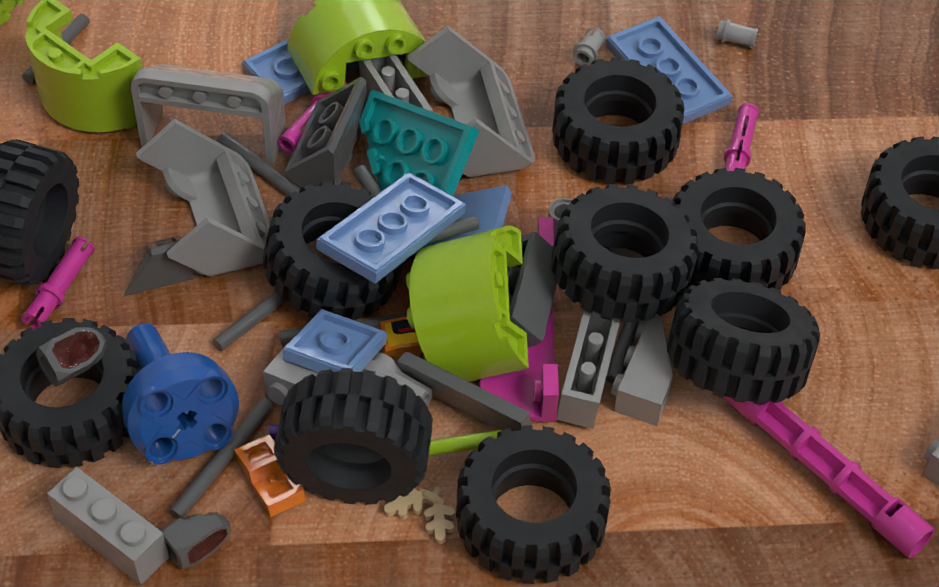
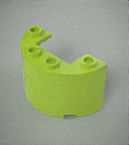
[25,0,143,132]
[287,0,429,95]
[406,225,529,382]

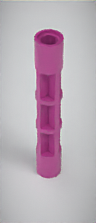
[723,396,935,559]

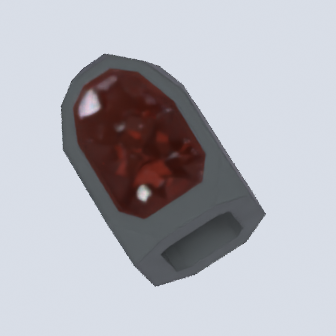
[36,327,106,387]
[160,512,231,569]

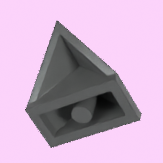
[123,235,193,297]

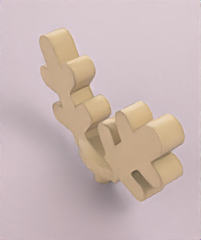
[384,486,455,544]

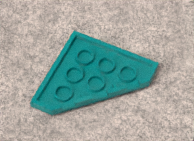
[359,89,480,249]

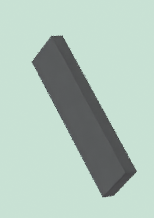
[398,351,533,432]

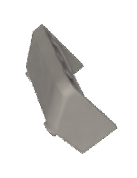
[407,26,535,177]
[131,64,286,166]
[136,119,270,277]

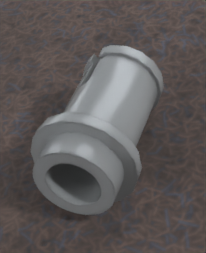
[716,18,758,49]
[573,27,606,66]

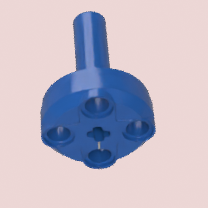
[122,323,239,465]

